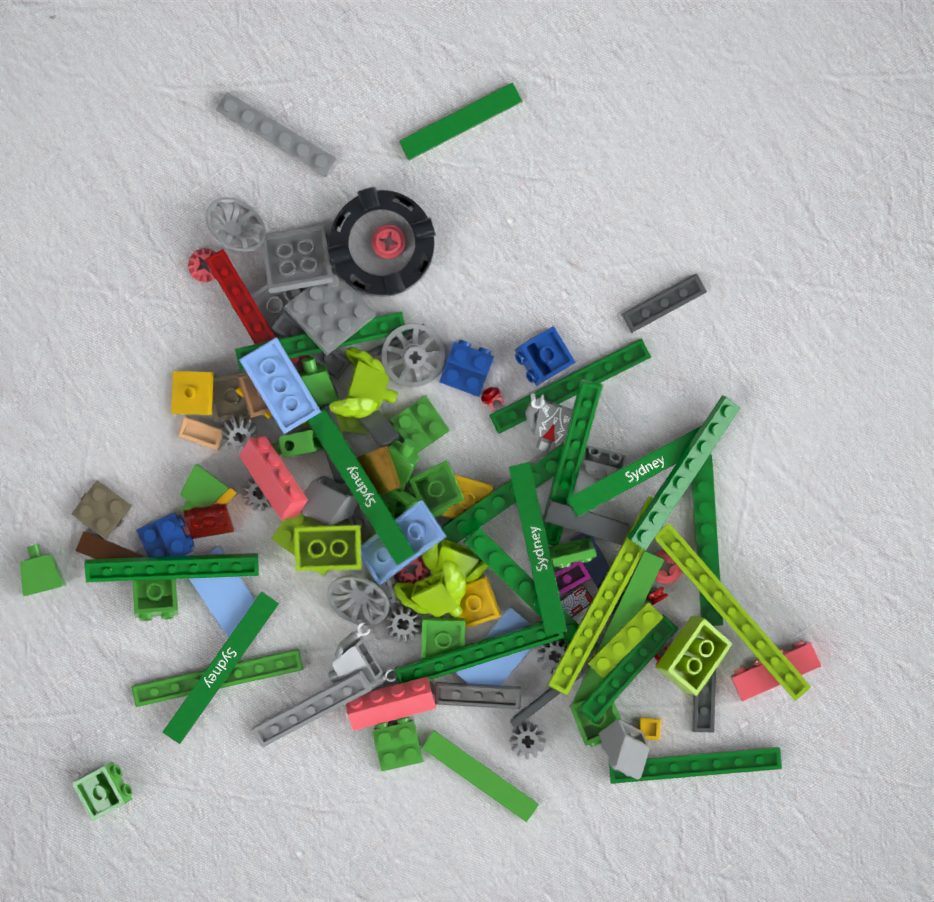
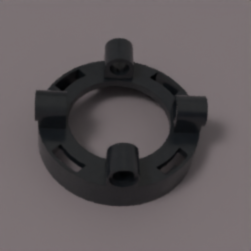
[327,187,436,297]

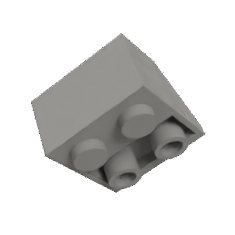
[574,445,626,502]
[301,476,357,526]
[598,719,650,780]

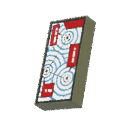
[561,584,593,618]

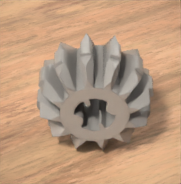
[221,414,258,451]
[242,479,272,511]
[385,606,422,642]
[537,639,568,674]
[509,722,546,759]

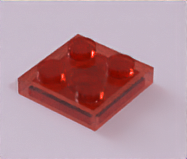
[183,503,234,539]

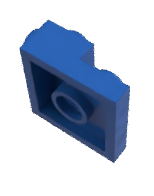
[515,326,576,386]
[439,339,494,397]
[136,512,195,557]

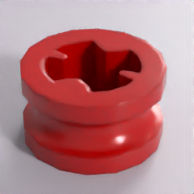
[647,586,668,605]

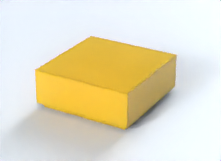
[216,488,238,508]
[638,717,661,741]

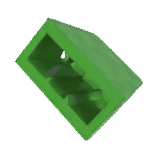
[297,357,339,407]
[271,430,323,458]
[388,439,420,492]
[180,464,230,517]
[20,544,66,597]

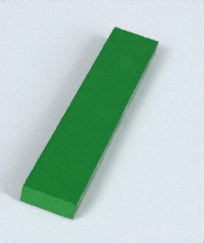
[399,82,522,161]
[578,614,679,723]

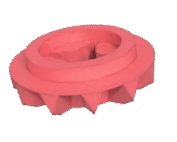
[371,225,406,259]
[188,248,216,282]
[654,550,682,584]
[395,555,428,584]

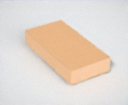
[177,416,222,451]

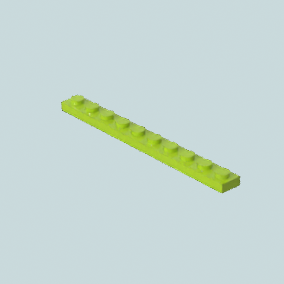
[547,496,653,695]
[654,523,811,701]

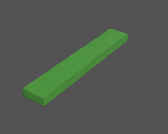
[422,730,539,822]

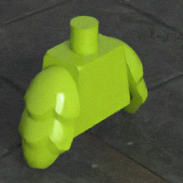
[329,347,398,418]
[422,539,489,582]
[393,560,466,618]

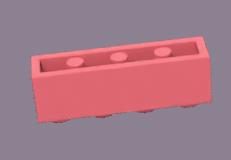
[239,436,308,520]
[730,640,821,701]
[346,676,436,731]

